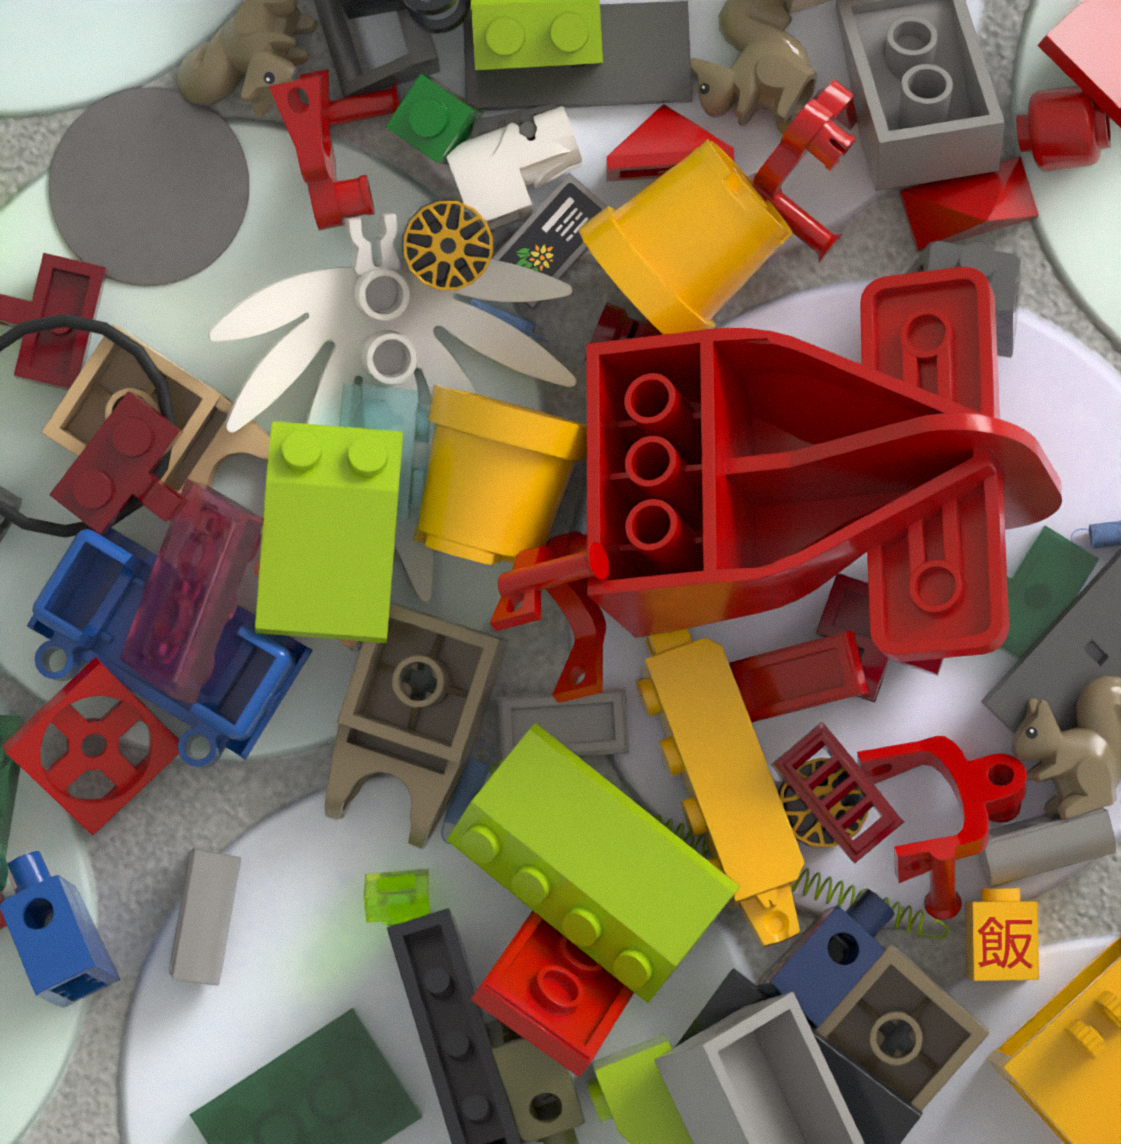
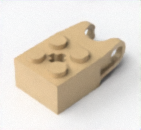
[41,324,270,544]

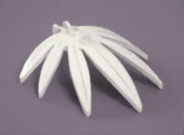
[208,213,577,602]

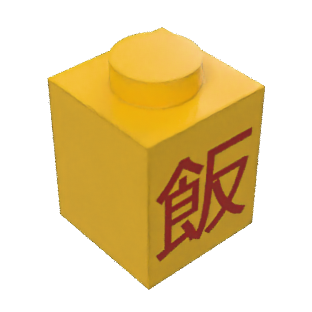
[965,888,1039,981]

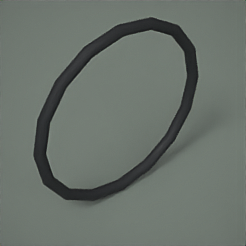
[0,314,176,538]

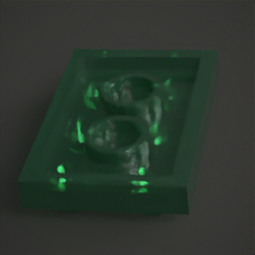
[189,1007,423,1144]

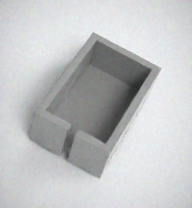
[654,992,864,1144]

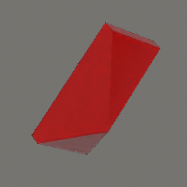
[606,104,735,182]
[899,156,1039,252]

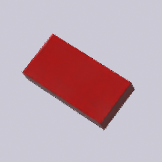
[729,631,869,723]

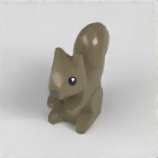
[176,0,319,117]
[689,0,818,134]
[1012,676,1121,819]

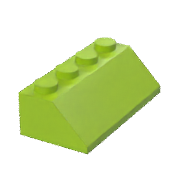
[446,723,740,1003]

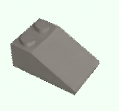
[836,0,1005,191]

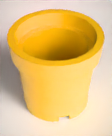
[579,139,793,335]
[413,384,587,570]

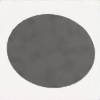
[49,87,249,286]

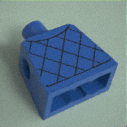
[0,851,121,1008]

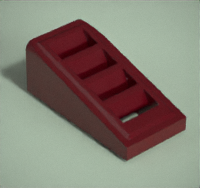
[770,722,904,864]

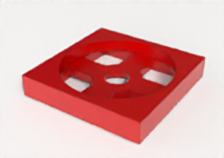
[2,657,179,836]

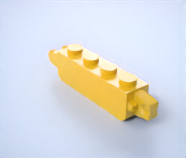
[636,629,805,948]

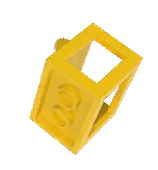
[986,934,1121,1144]

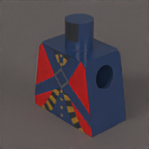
[755,888,895,1028]

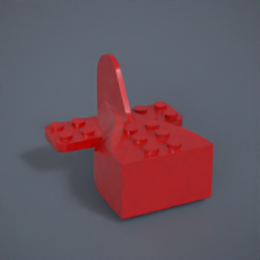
[586,267,1062,662]

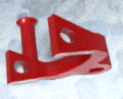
[269,69,401,231]
[748,79,857,263]
[490,531,610,703]
[857,736,1027,920]

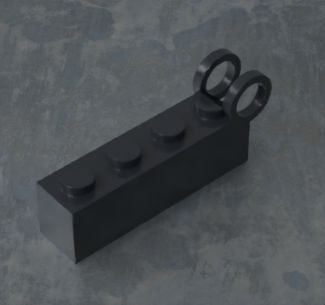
[387,908,526,1144]

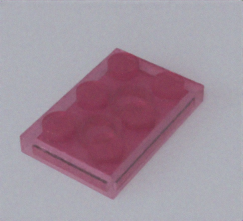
[119,479,264,704]

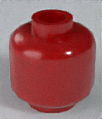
[1016,86,1111,171]

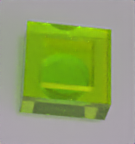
[364,869,431,926]

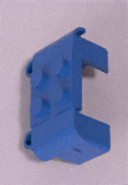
[27,528,313,768]

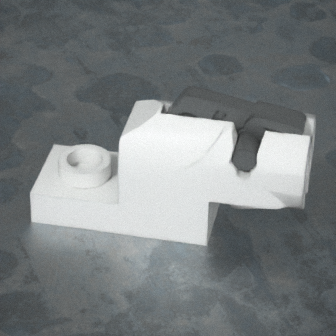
[403,105,583,232]

